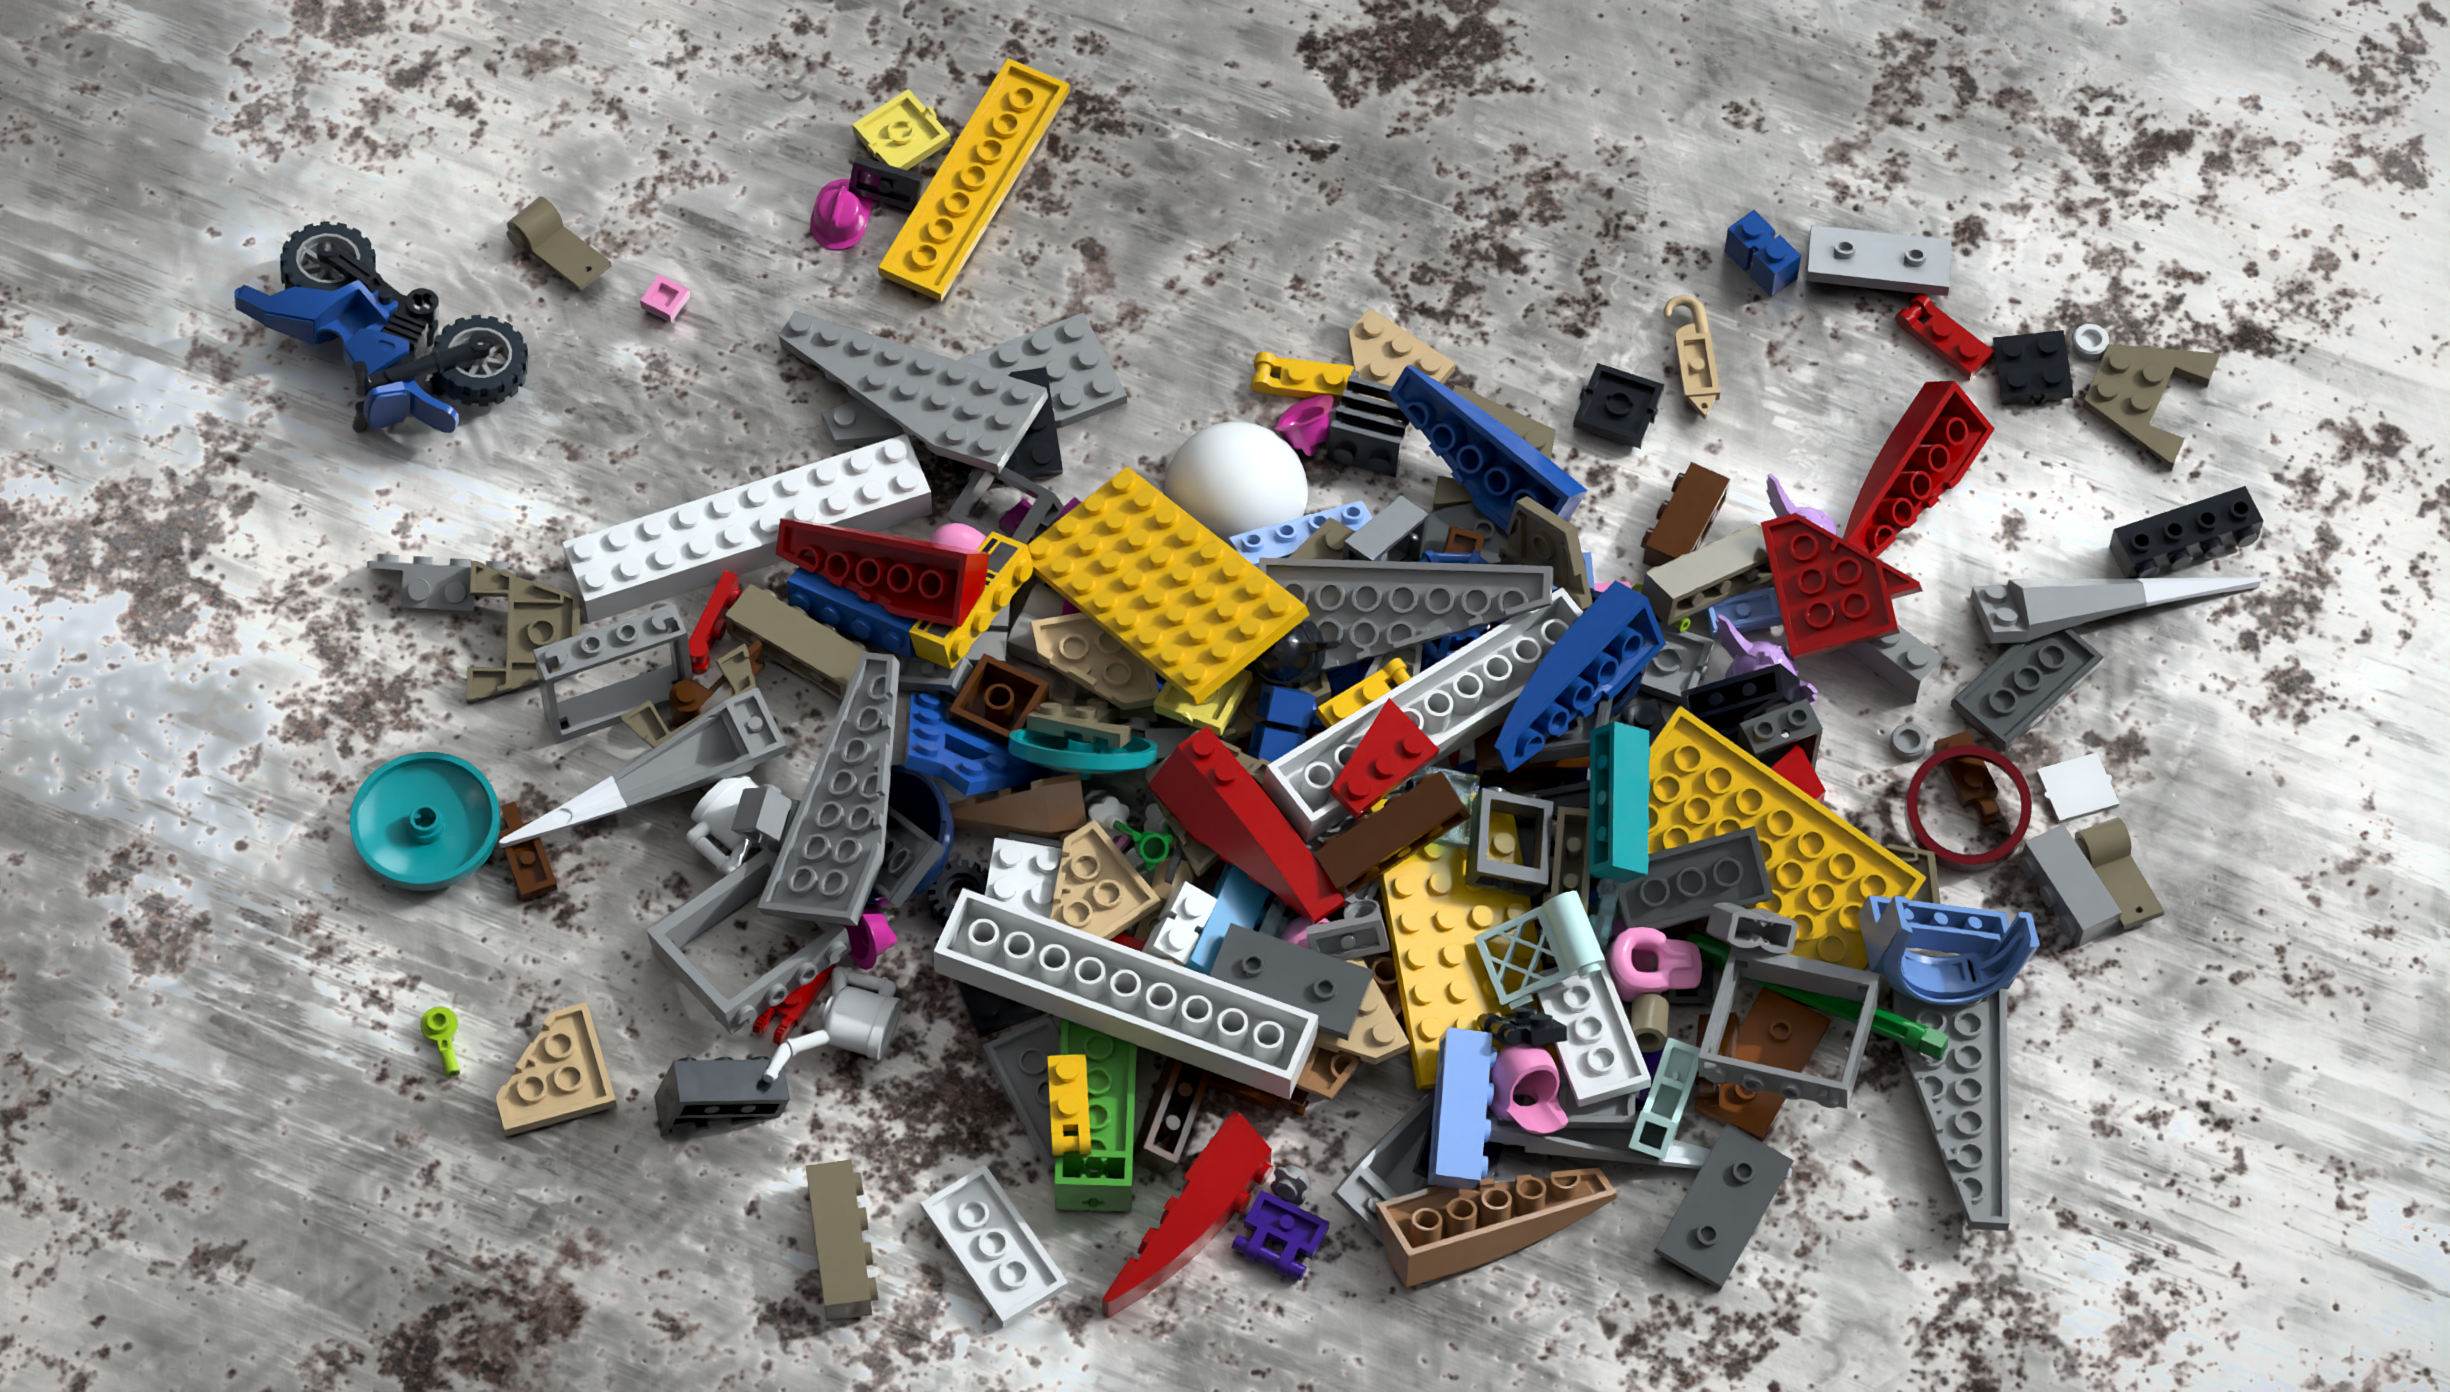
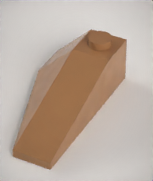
[949,774,1087,843]

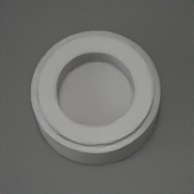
[1889,724,1928,762]

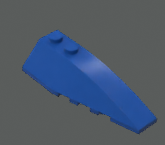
[1389,365,1588,532]
[1494,580,1666,773]

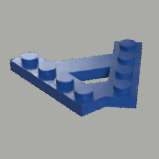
[904,693,1069,796]

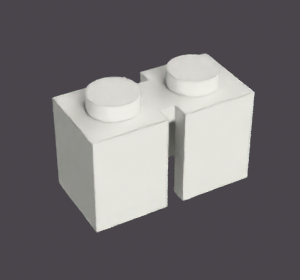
[1142,881,1217,966]

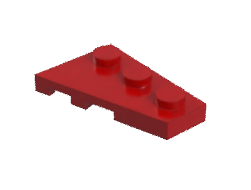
[1330,698,1440,819]

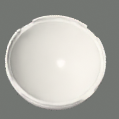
[1164,422,1308,545]

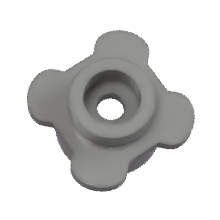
[1270,1165,1309,1205]

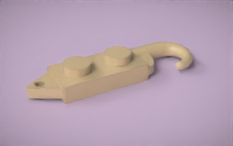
[1664,295,1721,419]

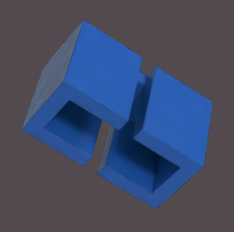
[1724,210,1801,297]
[1247,683,1317,762]

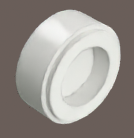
[2072,324,2109,361]

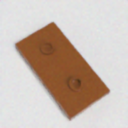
[1694,986,1831,1142]

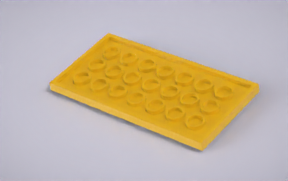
[1027,466,1309,706]
[1648,705,1927,970]
[1366,792,1559,1090]

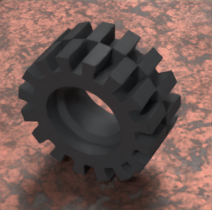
[928,859,989,928]

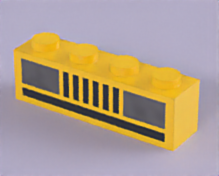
[909,531,1034,670]

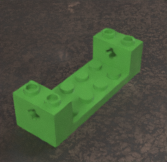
[1054,1018,1137,1212]

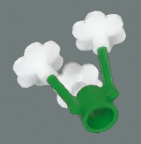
[1087,796,1173,886]

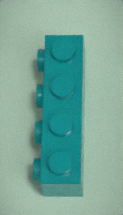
[1589,721,1650,883]

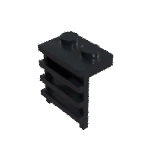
[1327,370,1410,477]

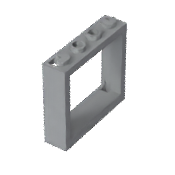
[533,603,693,744]
[647,848,852,1035]
[1698,945,1881,1109]

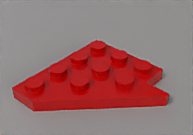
[1761,513,1923,661]

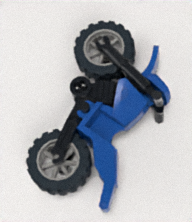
[234,221,528,433]

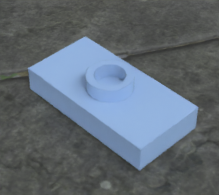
[1703,588,1783,638]

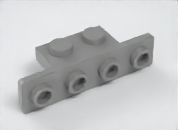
[367,554,517,611]

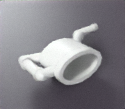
[686,773,763,875]
[763,966,902,1083]

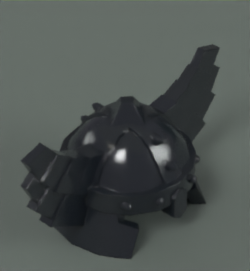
[1252,620,1343,689]

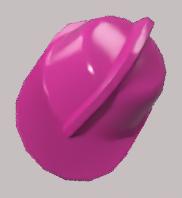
[810,179,873,250]
[1274,395,1334,456]
[842,907,897,970]

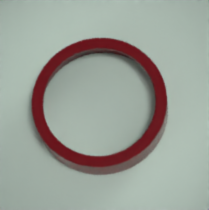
[1904,745,2032,872]

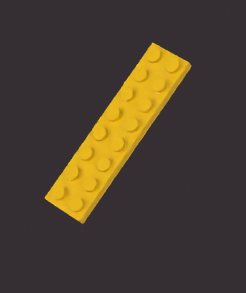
[878,58,1070,302]

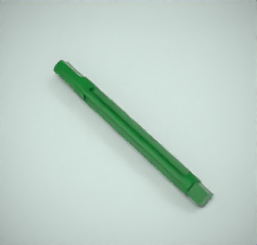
[1685,930,1949,1060]

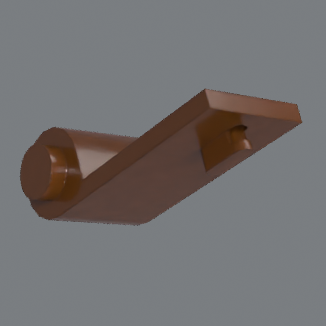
[669,640,766,728]

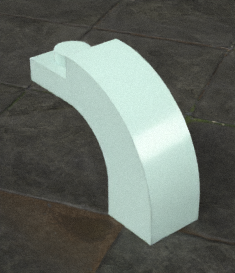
[1629,1037,1701,1160]

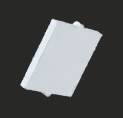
[2036,752,2120,824]

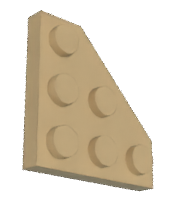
[1348,308,1455,422]
[1031,612,1159,710]
[1050,819,1161,940]
[1313,957,1410,1065]
[495,1002,617,1136]

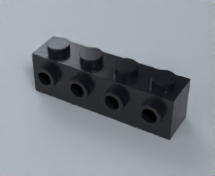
[2109,486,2264,579]

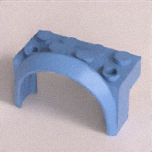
[1857,895,2040,1005]

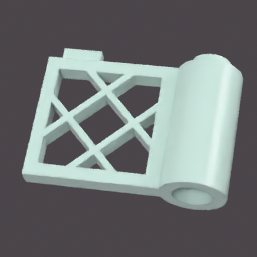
[1474,891,1606,1011]

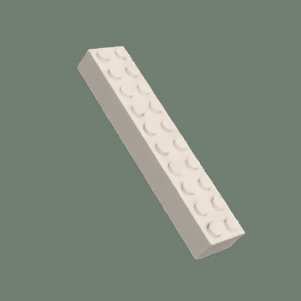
[562,434,932,623]
[1262,587,1583,842]
[934,888,1318,1100]

